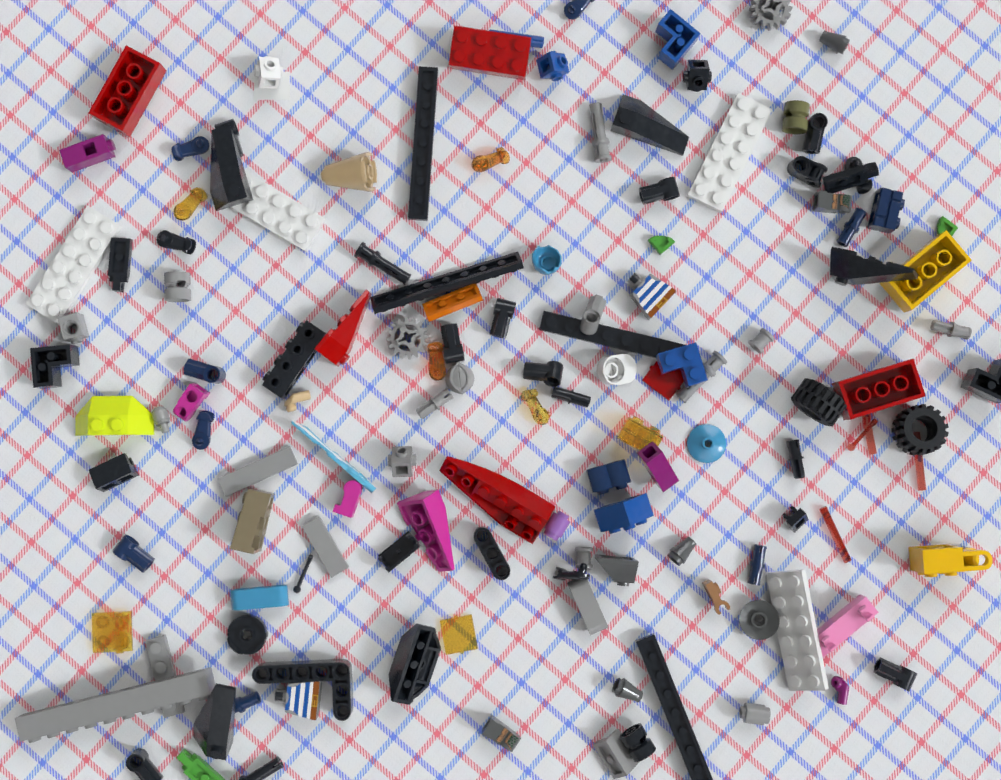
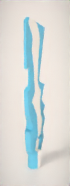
[291,421,377,493]

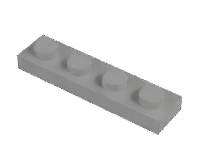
[145,635,185,718]

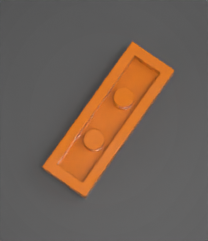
[422,284,483,322]

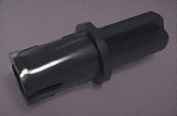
[551,387,591,408]
[786,439,805,479]

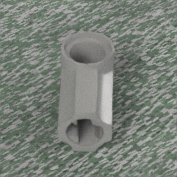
[580,294,606,335]

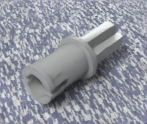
[930,320,972,340]
[416,388,454,419]

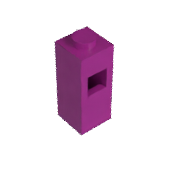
[59,134,116,173]
[637,441,679,492]

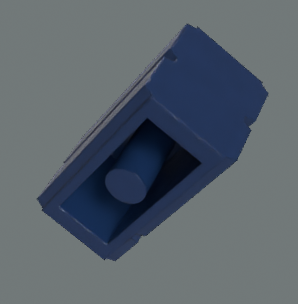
[867,188,905,233]

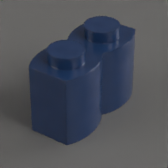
[586,459,631,495]

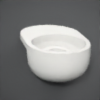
[597,354,637,385]

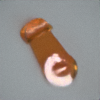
[471,147,510,172]
[427,342,446,381]

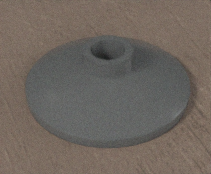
[739,600,780,640]

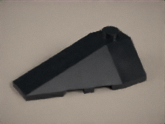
[610,94,689,156]
[210,124,253,211]
[830,247,919,286]
[193,683,236,760]

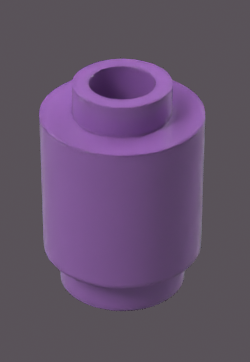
[544,511,570,541]

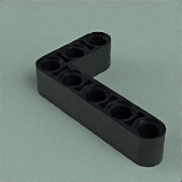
[252,659,353,721]

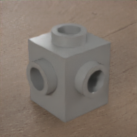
[388,446,417,477]

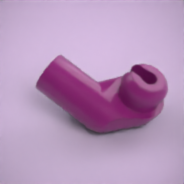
[831,676,849,705]

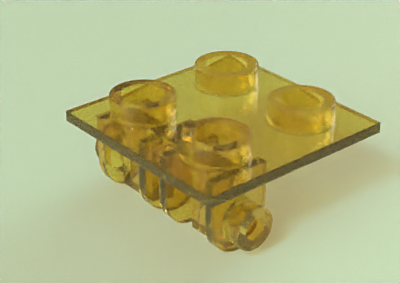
[92,611,133,654]

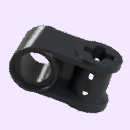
[787,156,828,188]

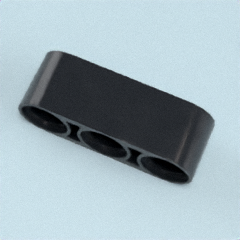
[474,526,510,580]

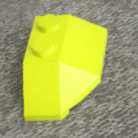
[75,396,154,436]

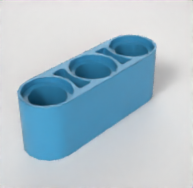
[230,585,289,611]

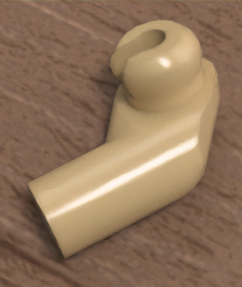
[284,390,311,412]

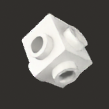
[254,56,283,89]

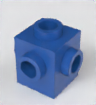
[536,51,570,81]

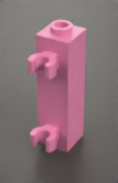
[817,595,879,658]

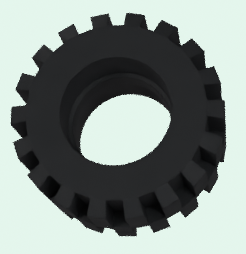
[791,378,847,426]
[891,404,949,456]

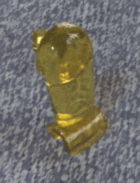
[174,187,208,221]
[521,389,551,425]

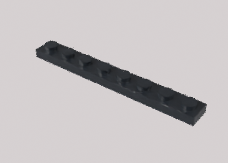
[408,66,438,221]
[370,252,524,314]
[539,311,685,358]
[635,633,713,780]

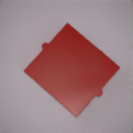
[642,361,684,401]

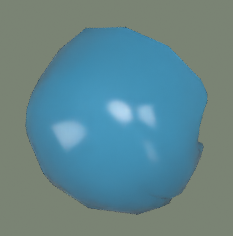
[532,245,562,275]

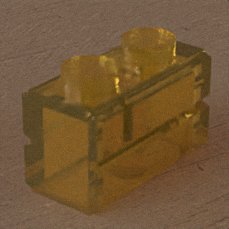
[616,416,663,451]

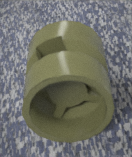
[782,100,810,135]

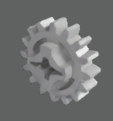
[749,0,792,31]
[387,317,429,360]

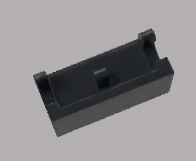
[89,453,139,492]
[378,531,421,573]

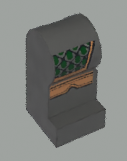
[813,190,852,214]
[482,715,521,752]

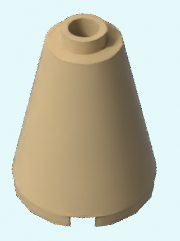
[321,152,377,192]

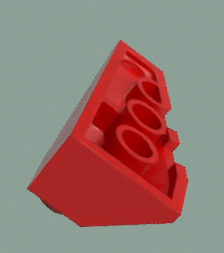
[315,289,372,367]

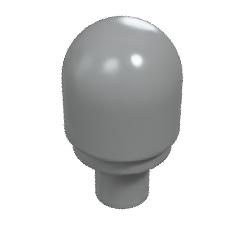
[152,406,170,433]

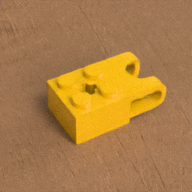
[908,544,993,577]

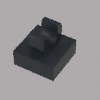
[783,506,809,533]

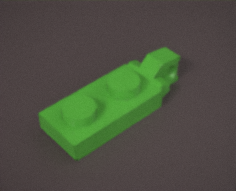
[177,749,225,780]

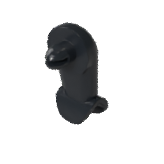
[844,157,873,194]
[156,230,196,255]
[553,563,590,581]

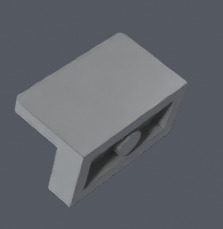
[593,729,639,779]

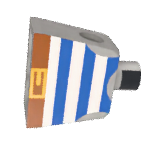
[628,273,676,320]
[275,681,322,720]

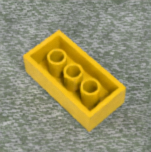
[879,230,972,313]

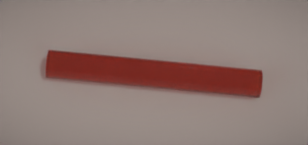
[862,414,877,455]
[913,432,926,491]
[819,506,851,563]

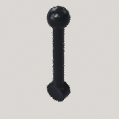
[293,554,314,593]

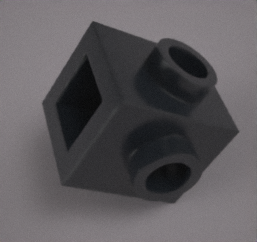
[683,60,712,92]

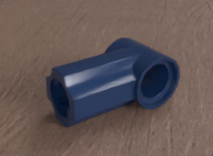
[183,358,226,384]
[112,534,155,573]

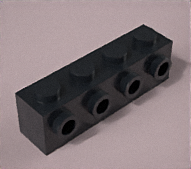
[262,320,326,399]

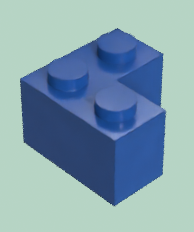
[655,9,701,70]
[656,342,708,387]
[594,493,654,534]

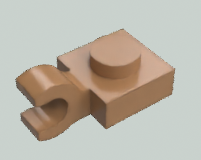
[702,579,730,615]

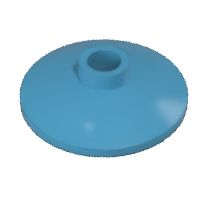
[687,424,726,463]

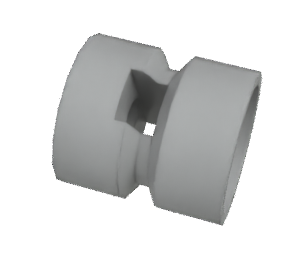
[164,271,191,302]

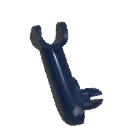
[564,0,595,20]
[171,136,210,161]
[192,411,215,450]

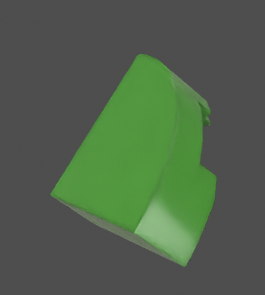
[937,216,958,236]
[648,236,675,255]

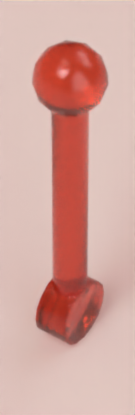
[847,418,878,451]

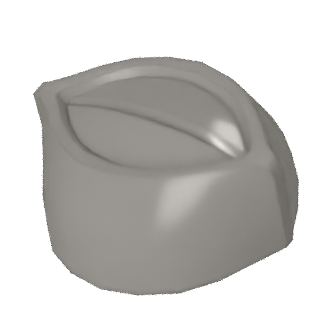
[445,362,474,394]

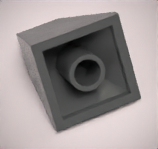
[595,554,639,586]

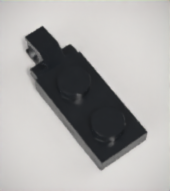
[822,162,879,193]
[108,237,133,293]

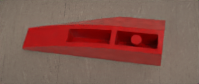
[439,456,556,544]

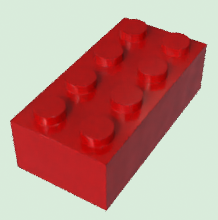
[449,25,531,80]
[88,45,167,137]
[832,359,926,420]

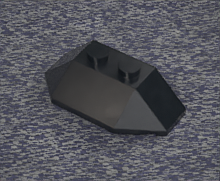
[388,623,441,705]

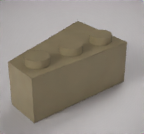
[230,489,275,554]

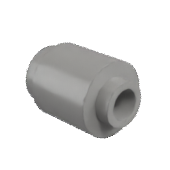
[740,703,771,725]

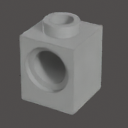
[58,312,89,344]

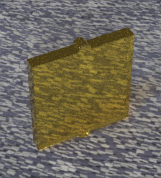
[440,614,478,655]

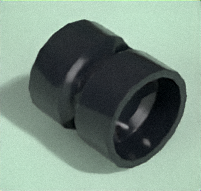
[620,723,656,762]

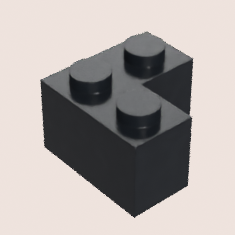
[30,344,80,389]
[961,359,1001,404]

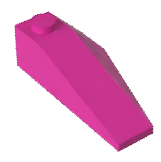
[397,489,455,572]

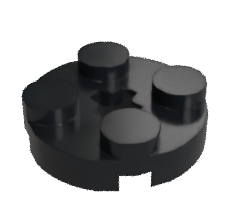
[227,614,268,655]

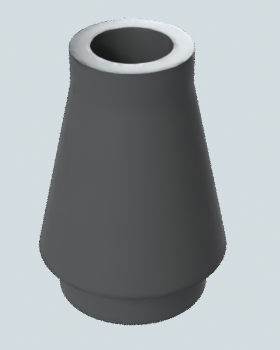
[819,30,850,54]
[668,537,697,566]
[612,678,643,702]

